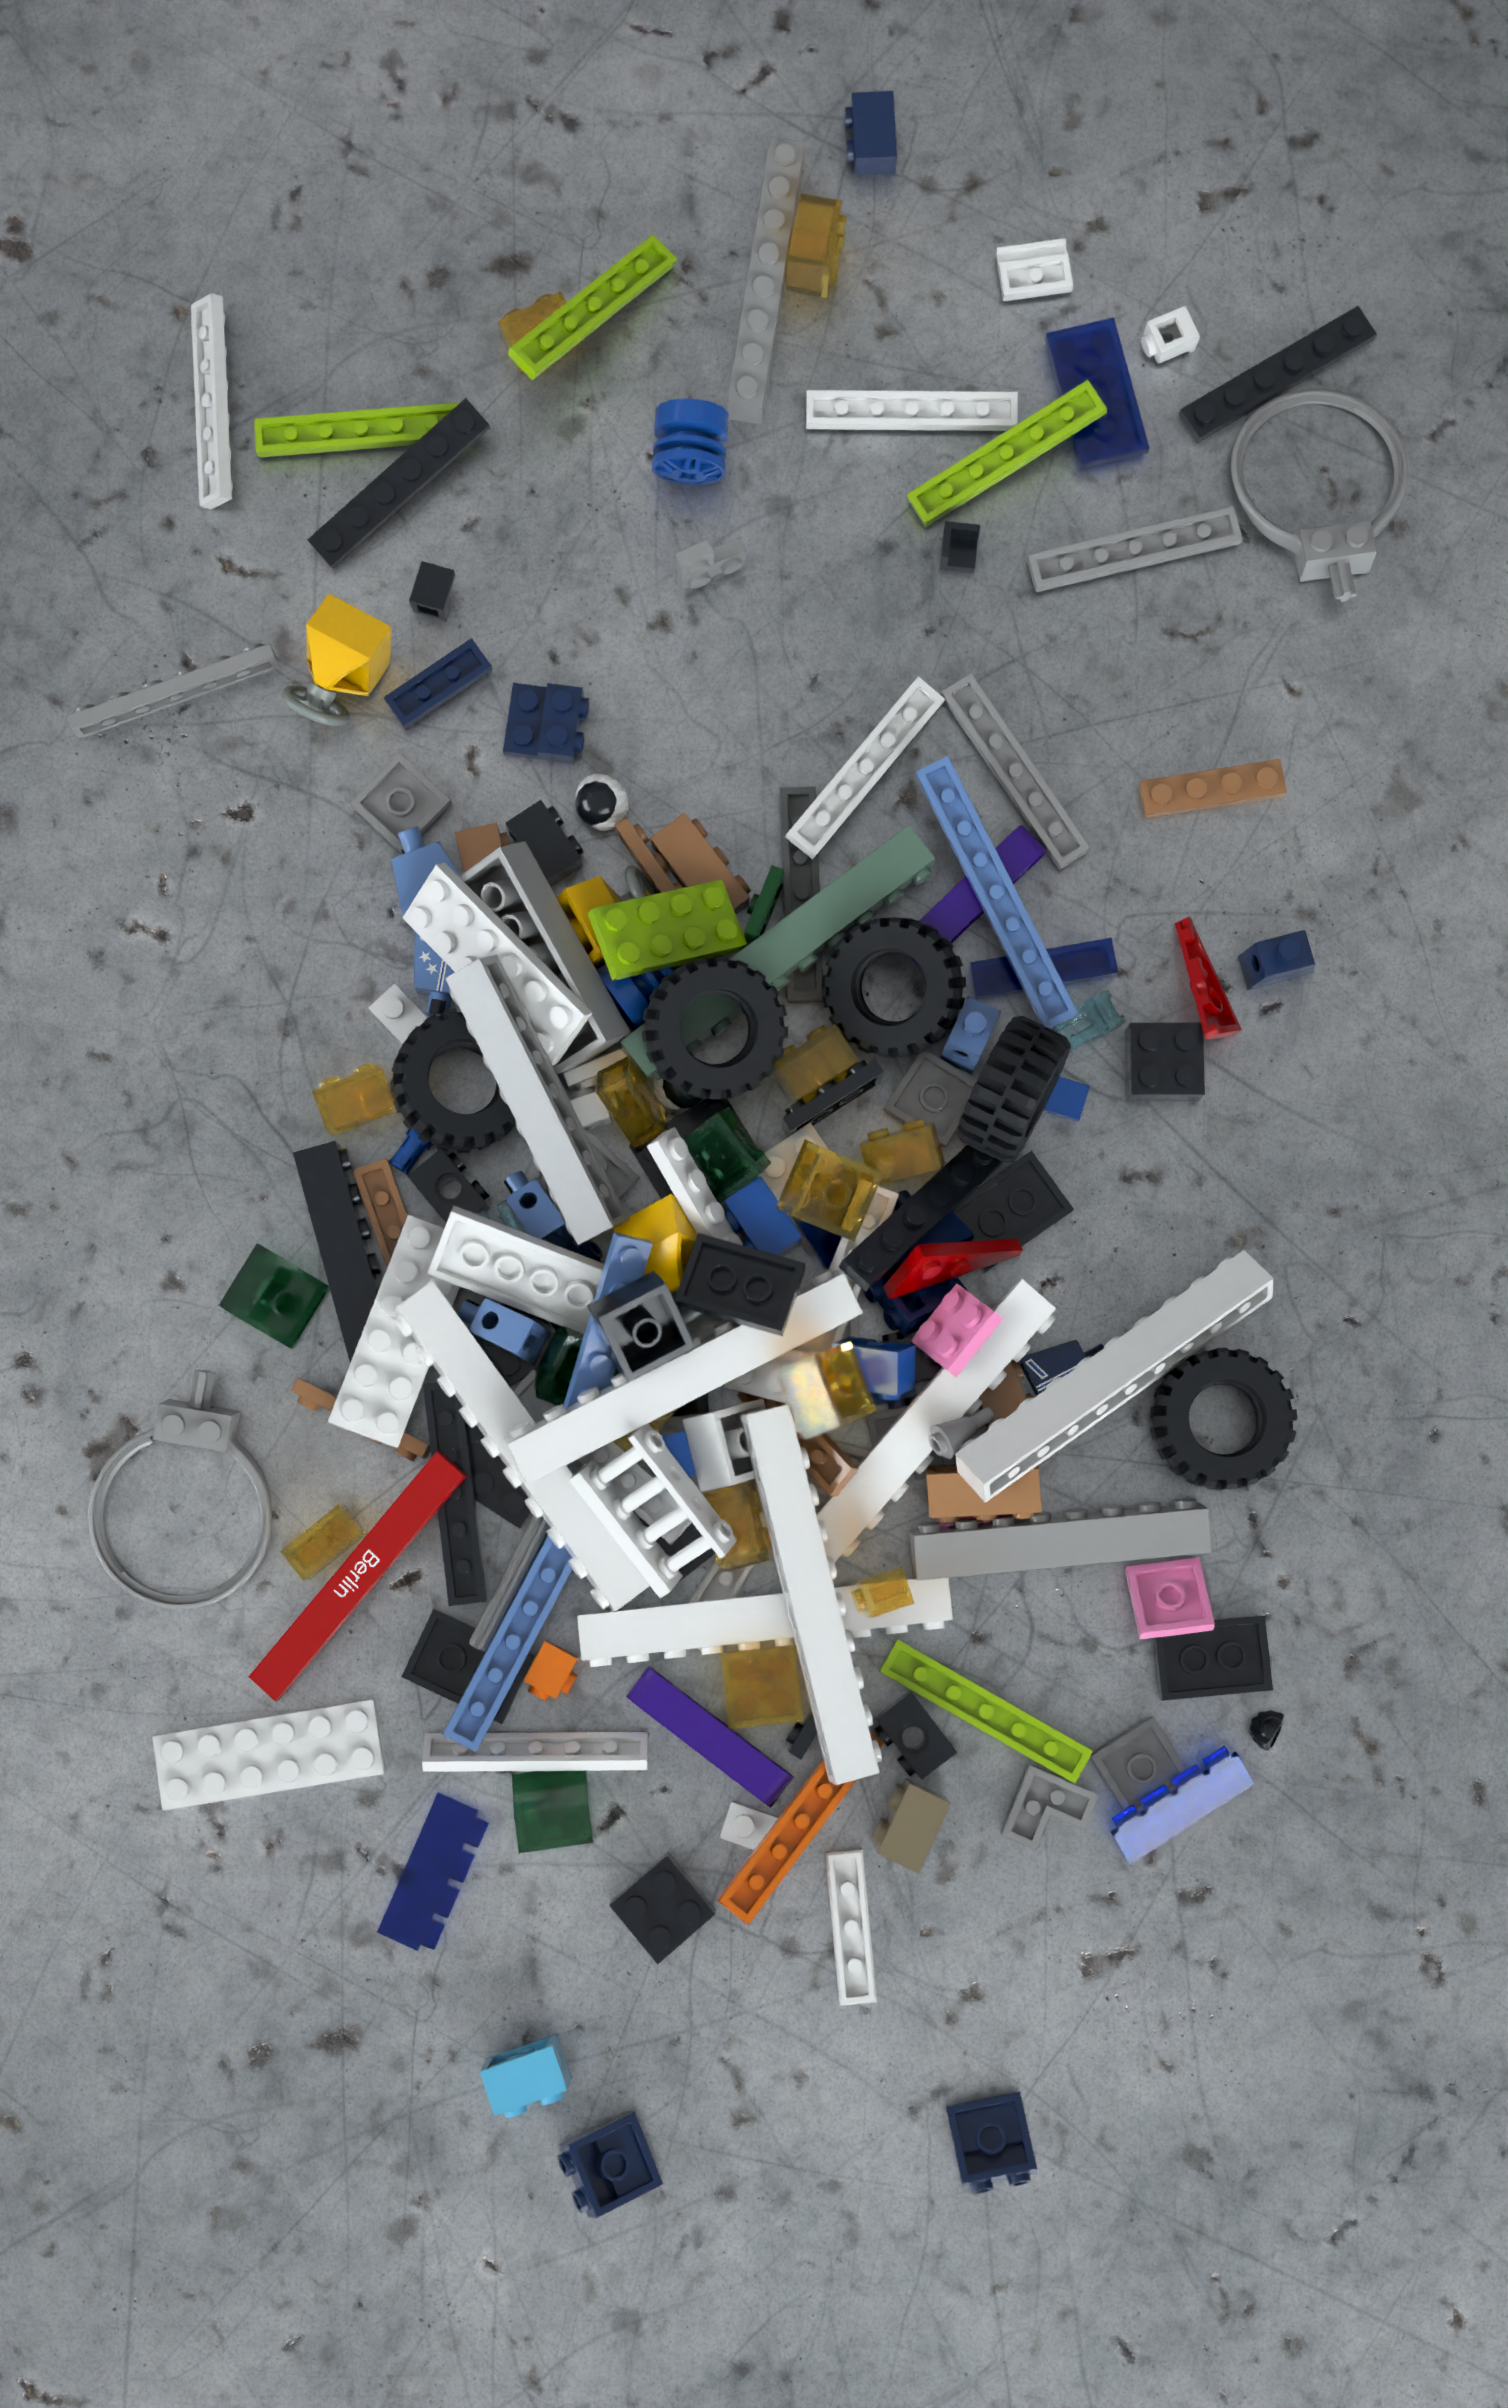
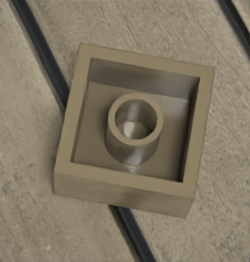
[871,1778,951,1874]

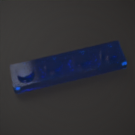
[969,938,1119,1000]

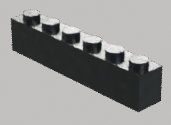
[293,1141,381,1363]

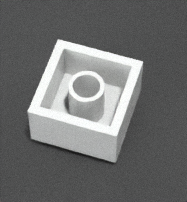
[682,1398,766,1492]

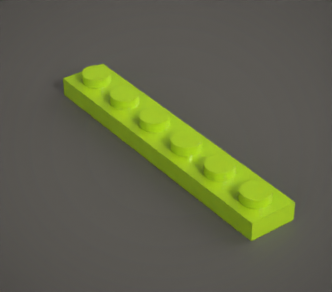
[507,234,677,380]
[906,380,1107,527]
[254,402,460,458]
[879,1639,1093,1784]

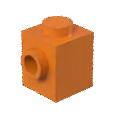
[523,1640,579,1701]

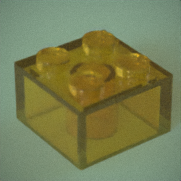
[786,193,847,298]
[773,1024,859,1105]
[776,1139,884,1242]
[778,1341,877,1440]
[721,1645,804,1729]

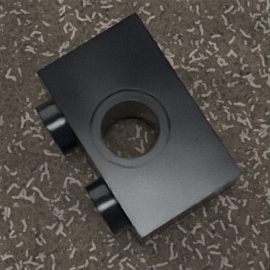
[407,1149,490,1224]
[874,1690,957,1780]

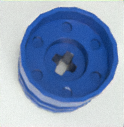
[652,398,729,485]
[596,962,676,1031]

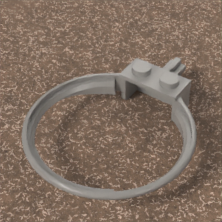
[1231,389,1408,602]
[88,1369,272,1609]

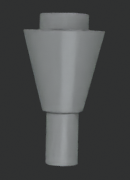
[929,1407,995,1459]

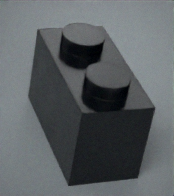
[505,800,584,887]

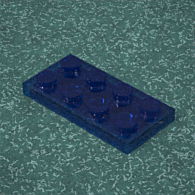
[1045,317,1150,469]

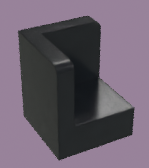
[939,521,980,573]
[409,561,455,622]

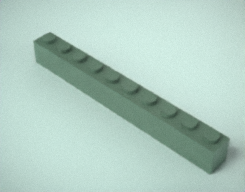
[620,825,936,1082]

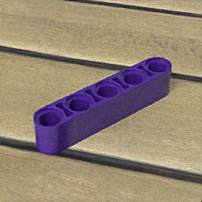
[907,825,1047,970]
[626,1666,794,1808]

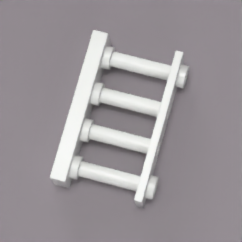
[569,1423,737,1598]

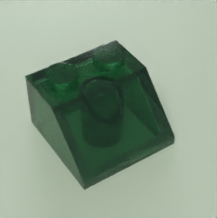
[218,1243,329,1349]
[512,1771,596,1853]

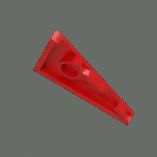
[1175,917,1242,1040]
[883,1239,1023,1299]

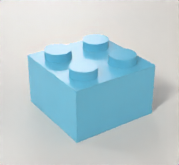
[480,2033,572,2118]

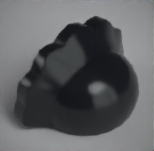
[1248,1710,1284,1751]

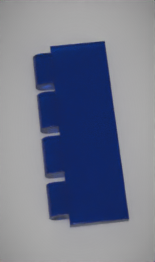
[1110,1746,1254,1865]
[377,1792,489,1951]

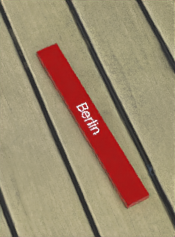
[248,1451,467,1701]

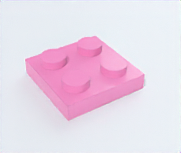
[911,1284,1003,1377]
[1126,1557,1215,1640]

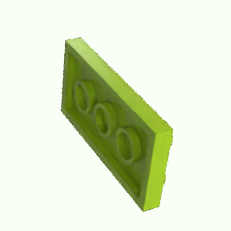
[588,879,747,981]

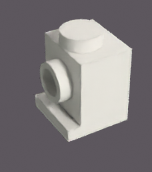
[1141,306,1200,364]
[570,1088,615,1131]

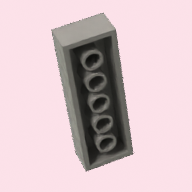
[459,841,630,1074]

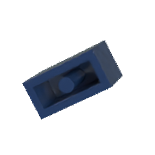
[844,91,897,175]

